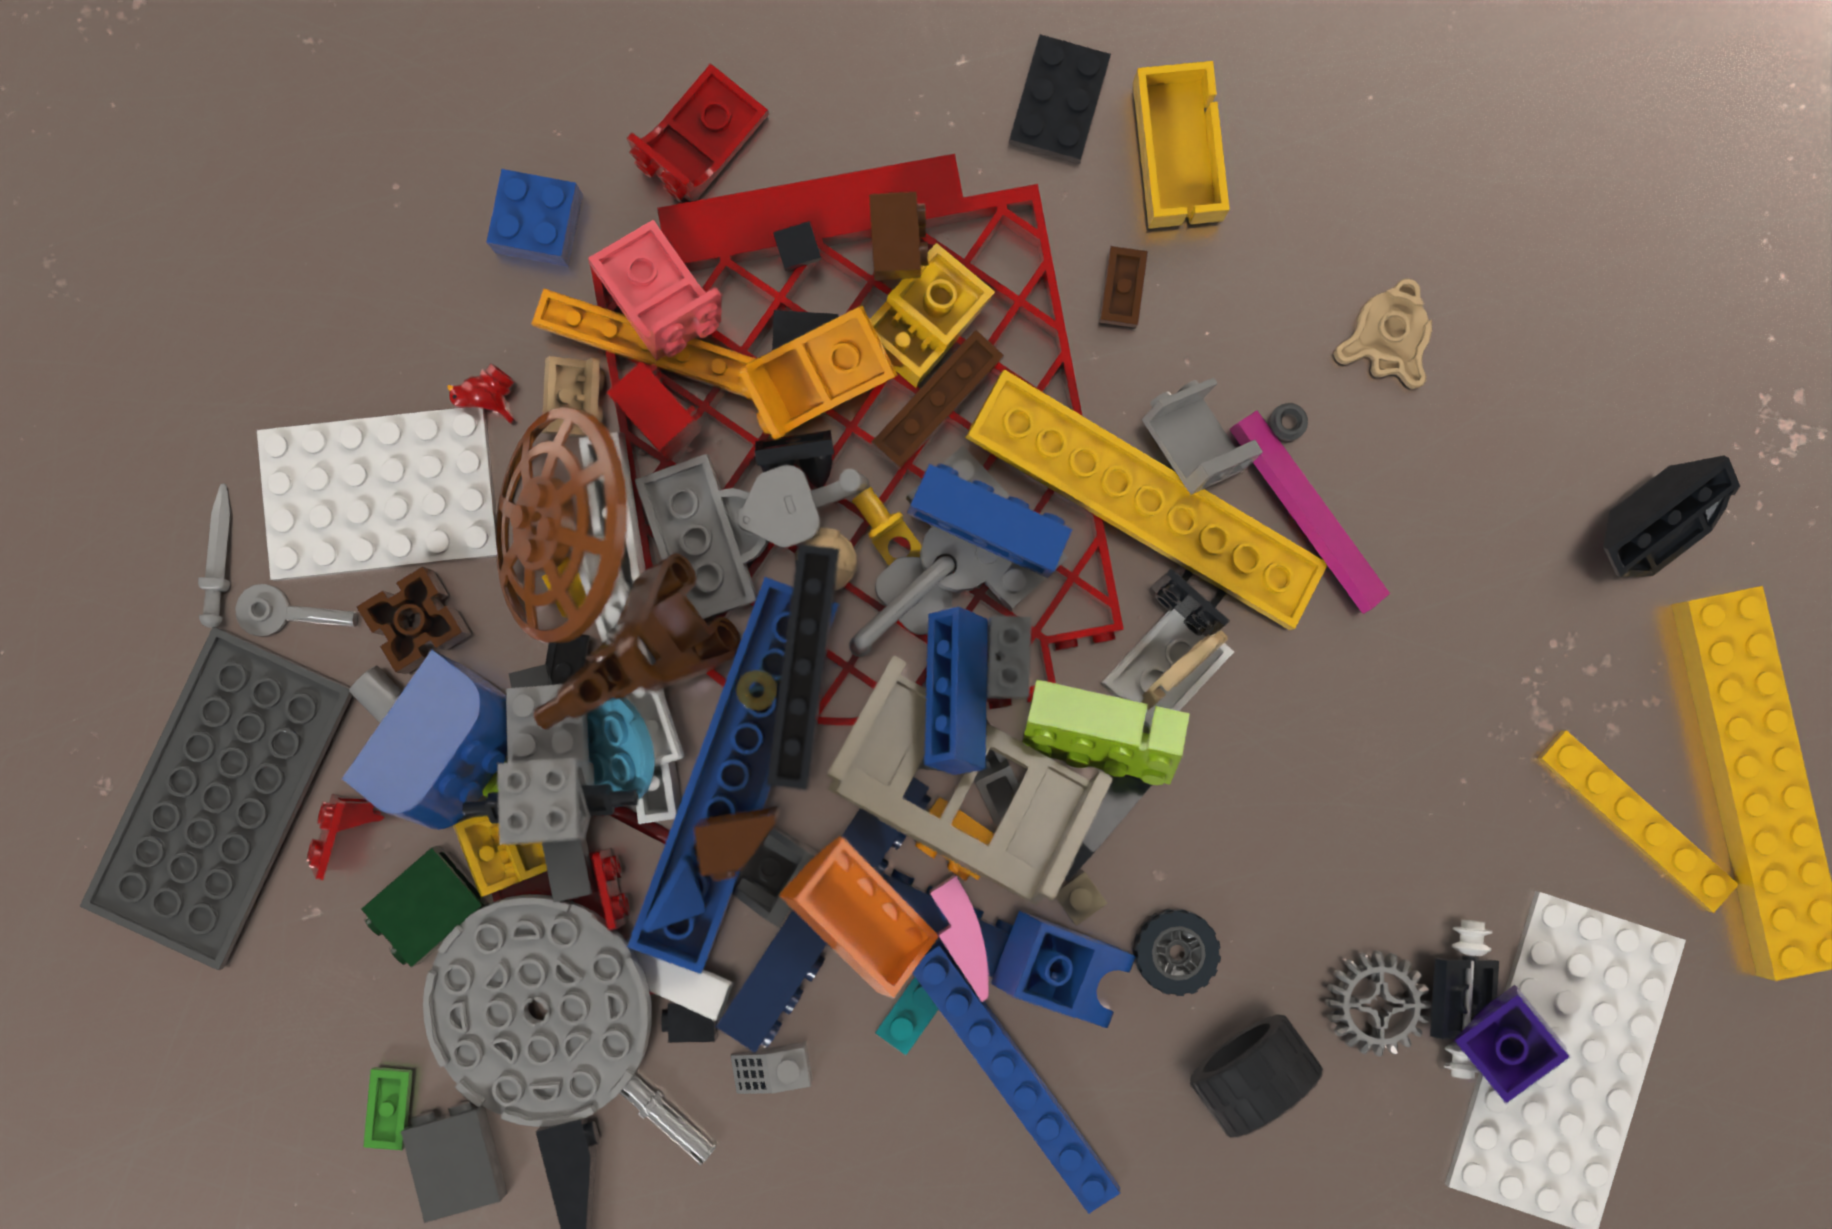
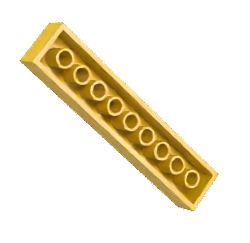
[1671,586,1832,981]

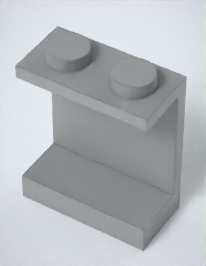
[1142,377,1263,495]

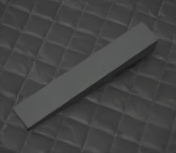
[509,664,598,903]

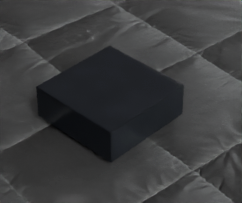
[773,221,821,272]

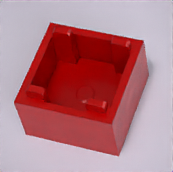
[606,361,702,461]

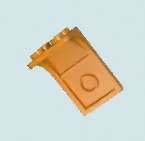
[738,305,897,440]

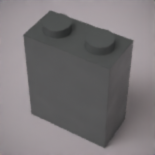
[401,1101,508,1223]

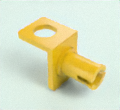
[852,487,921,566]

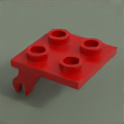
[306,794,385,880]

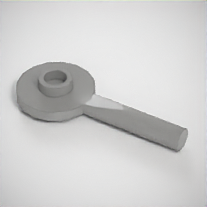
[235,584,358,637]

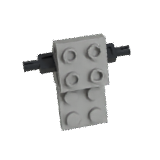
[462,684,639,845]

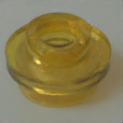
[737,670,777,710]

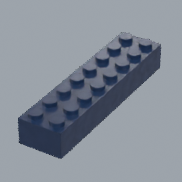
[716,777,932,1053]

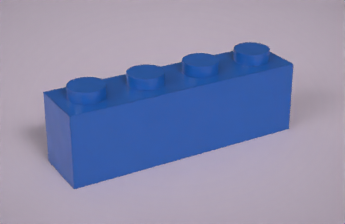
[906,464,1073,578]
[924,606,988,775]
[882,869,1013,977]

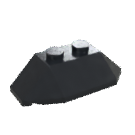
[1603,455,1740,577]

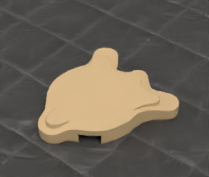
[1334,279,1432,389]
[1141,630,1228,711]

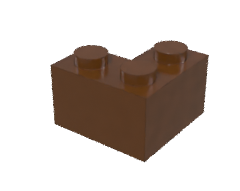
[869,192,928,281]

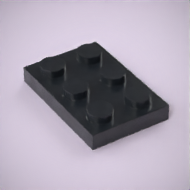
[1008,34,1111,164]

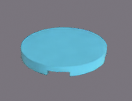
[587,697,654,799]

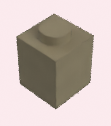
[1055,869,1107,926]

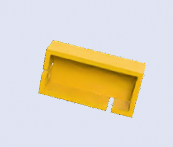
[1133,61,1230,228]

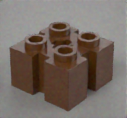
[356,566,472,674]

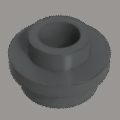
[1270,403,1308,441]

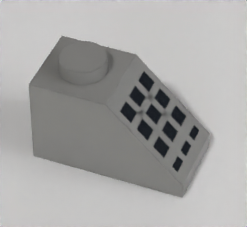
[731,1041,813,1094]

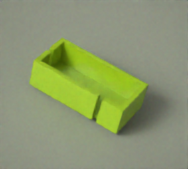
[1022,680,1190,785]

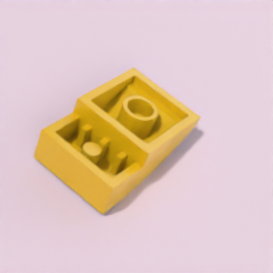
[870,243,995,388]

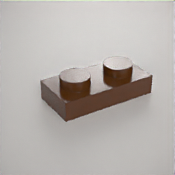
[1099,246,1148,328]

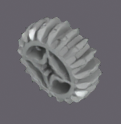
[1325,950,1432,1057]

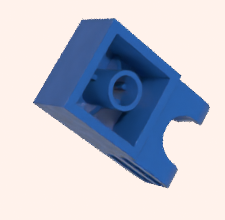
[990,911,1136,1028]

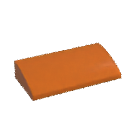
[779,837,939,998]

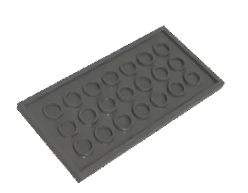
[79,627,352,971]

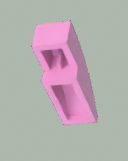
[930,874,989,1002]

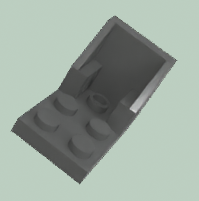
[732,825,818,928]

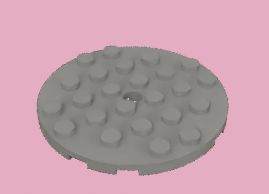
[423,894,652,1127]

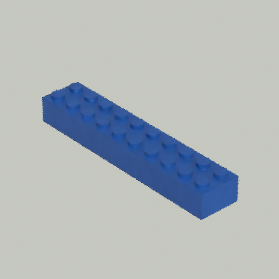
[627,577,840,974]

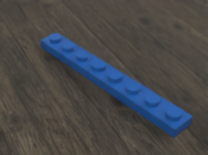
[913,941,1120,1214]

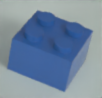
[486,169,583,267]

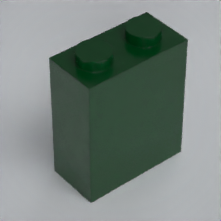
[361,846,489,968]

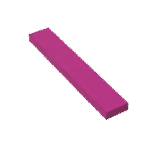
[1229,410,1390,614]

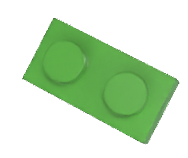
[363,1067,413,1151]

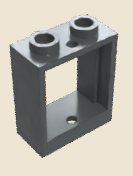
[987,616,1031,700]

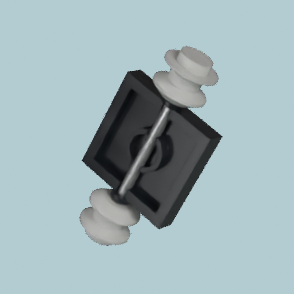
[1430,920,1499,1079]

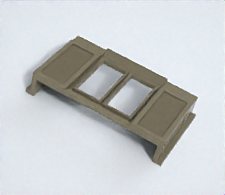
[826,655,1113,906]

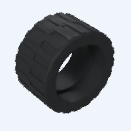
[1190,1014,1323,1138]

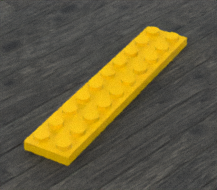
[965,369,1327,630]

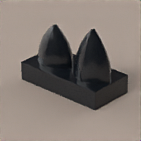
[755,430,834,488]

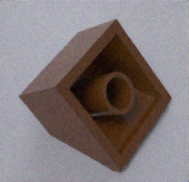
[693,806,780,881]

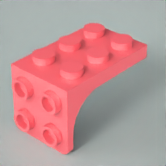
[588,220,722,361]

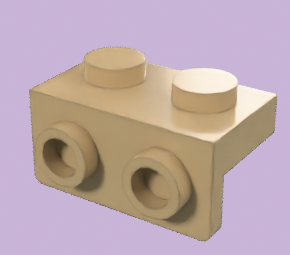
[542,356,604,437]

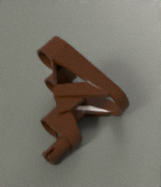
[533,553,741,730]

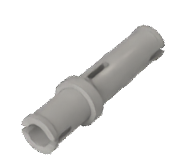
[620,1074,717,1166]

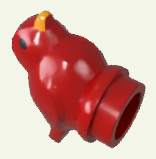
[447,363,515,424]

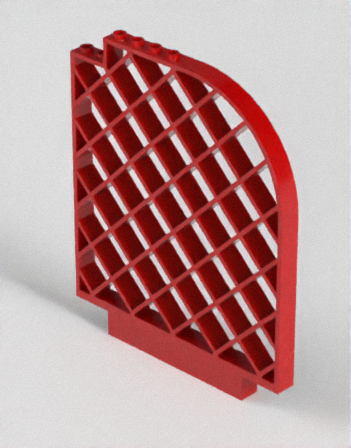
[590,153,1124,726]

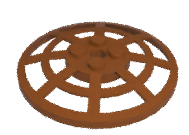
[496,407,628,643]

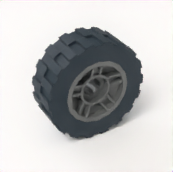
[1133,908,1221,996]

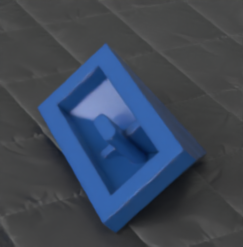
[641,854,706,932]

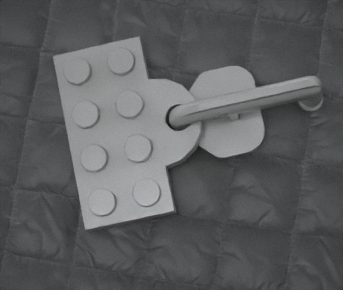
[849,446,1068,657]
[635,454,869,620]

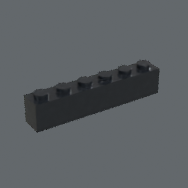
[767,544,840,790]

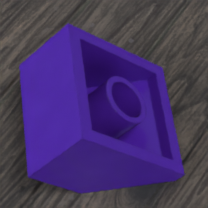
[1455,985,1570,1104]

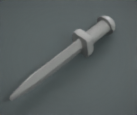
[198,483,230,628]

